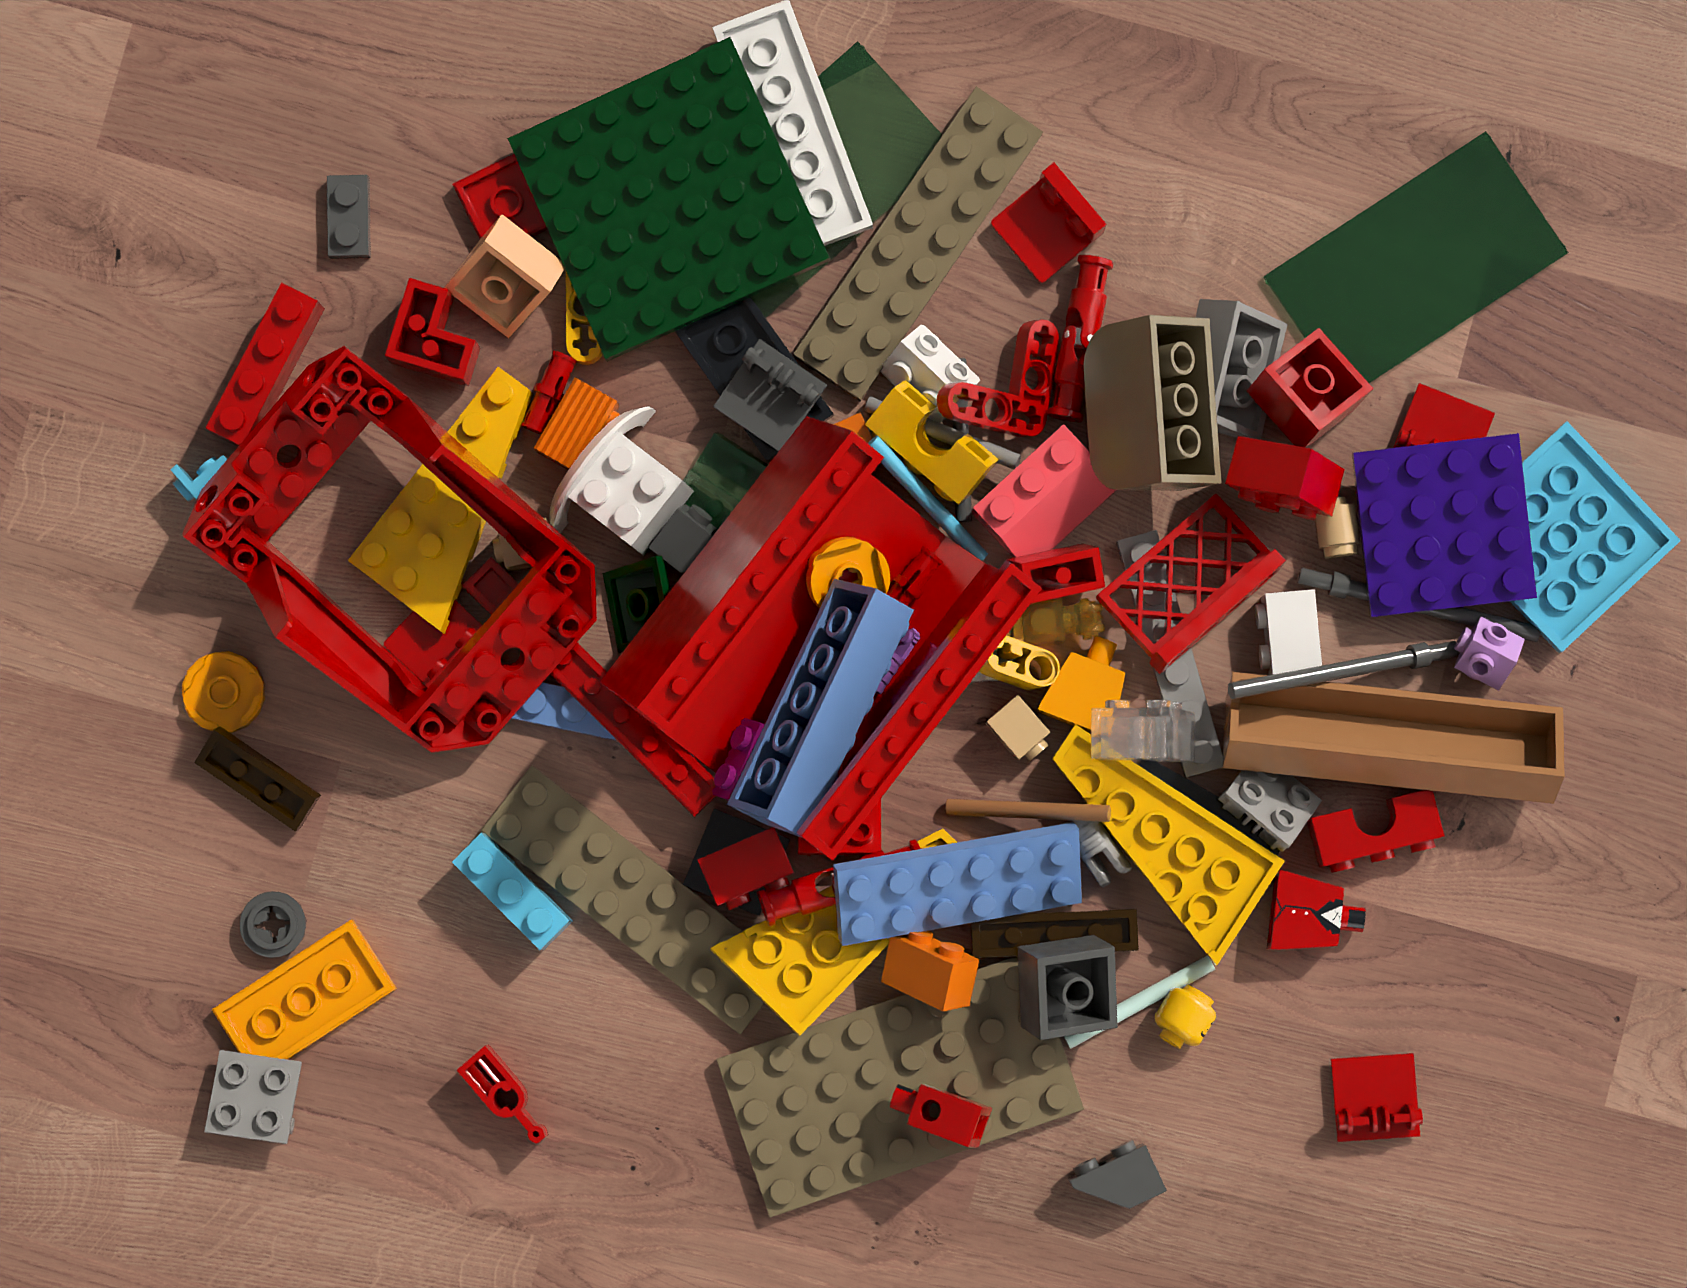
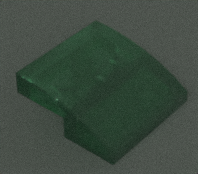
[683,432,768,529]

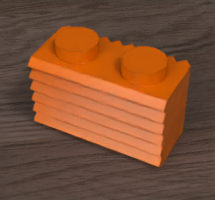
[534,377,621,470]

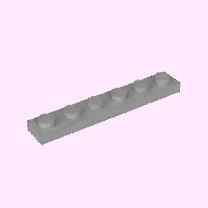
[1116,530,1223,778]

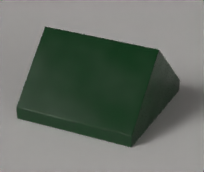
[602,555,671,653]

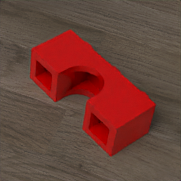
[1307,790,1445,873]

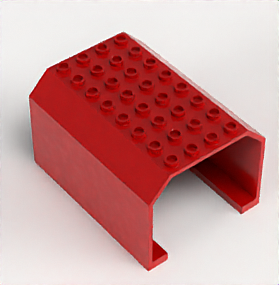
[600,416,1042,861]

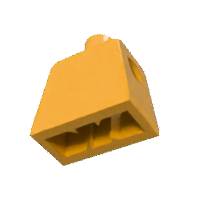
[1036,636,1125,740]

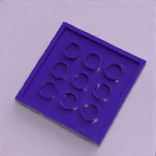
[1352,433,1537,617]

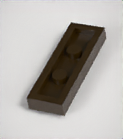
[194,726,321,832]

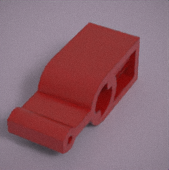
[457,1044,549,1144]

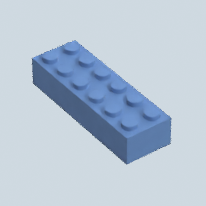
[727,579,914,837]

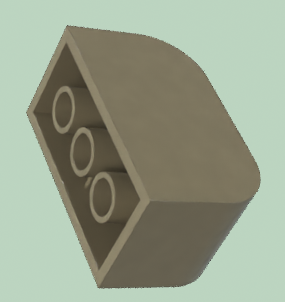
[1084,315,1222,491]

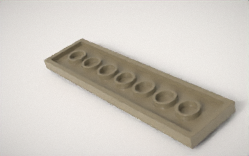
[793,86,1043,401]
[481,766,765,1034]

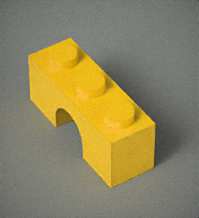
[865,380,999,505]

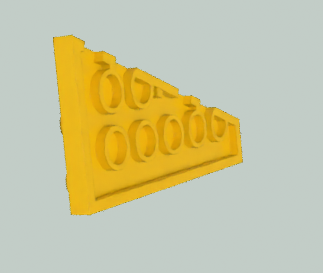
[348,367,533,634]
[1052,724,1284,966]
[710,828,957,1036]

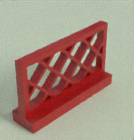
[1096,493,1286,674]

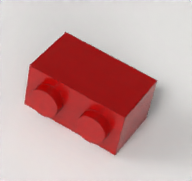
[1006,543,1105,603]
[698,827,794,910]

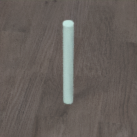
[1064,955,1216,1049]

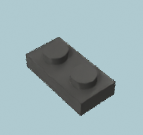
[327,175,371,259]

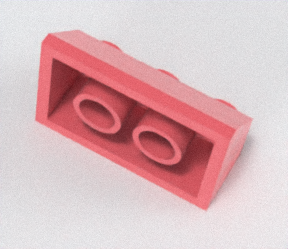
[972,424,1116,558]

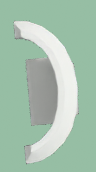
[549,406,694,556]

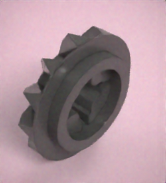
[240,891,307,958]

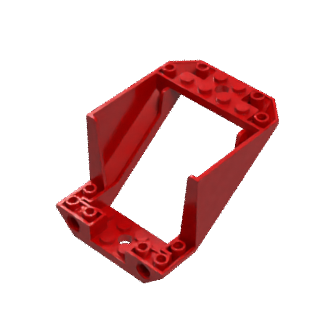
[182,346,597,753]

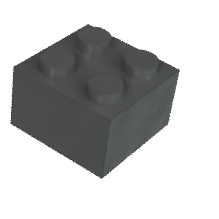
[1017,935,1118,1040]

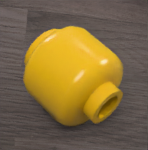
[1154,984,1216,1049]

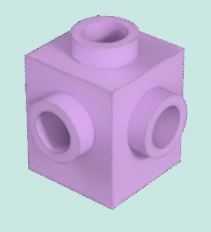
[1454,617,1525,691]

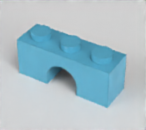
[452,832,573,950]

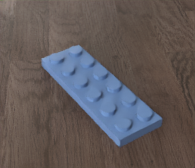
[833,822,1082,946]

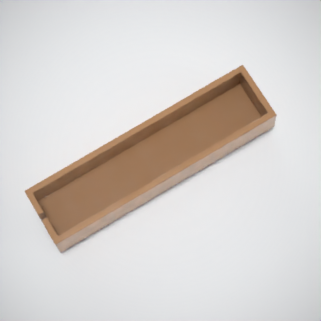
[1223,672,1565,804]

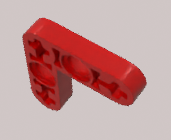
[937,320,1059,437]

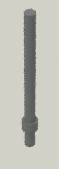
[1297,567,1541,642]
[1228,641,1459,699]

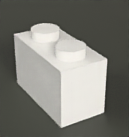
[1255,589,1322,675]

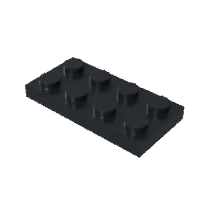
[675,297,834,462]

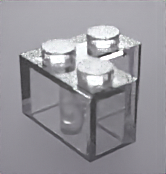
[1091,700,1195,762]

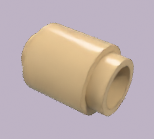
[1315,497,1360,558]

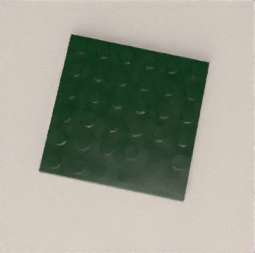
[507,37,831,362]

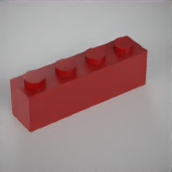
[206,282,325,447]

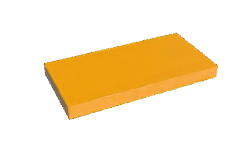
[212,919,397,1060]

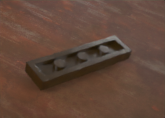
[971,909,1139,958]

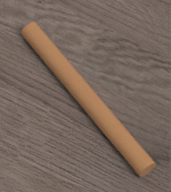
[946,799,1111,822]

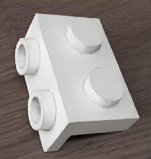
[880,325,980,423]

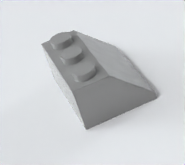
[1195,299,1287,440]

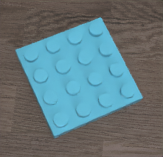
[1510,421,1681,653]

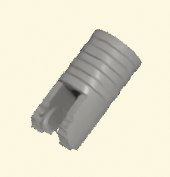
[1066,820,1132,888]

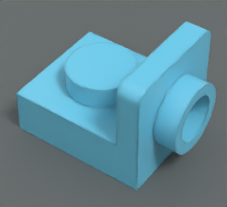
[170,455,228,501]

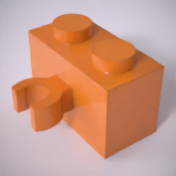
[881,931,979,1011]

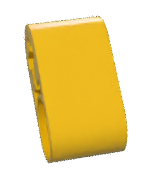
[979,636,1060,690]

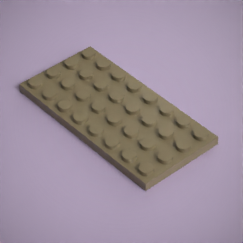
[716,956,1084,1217]

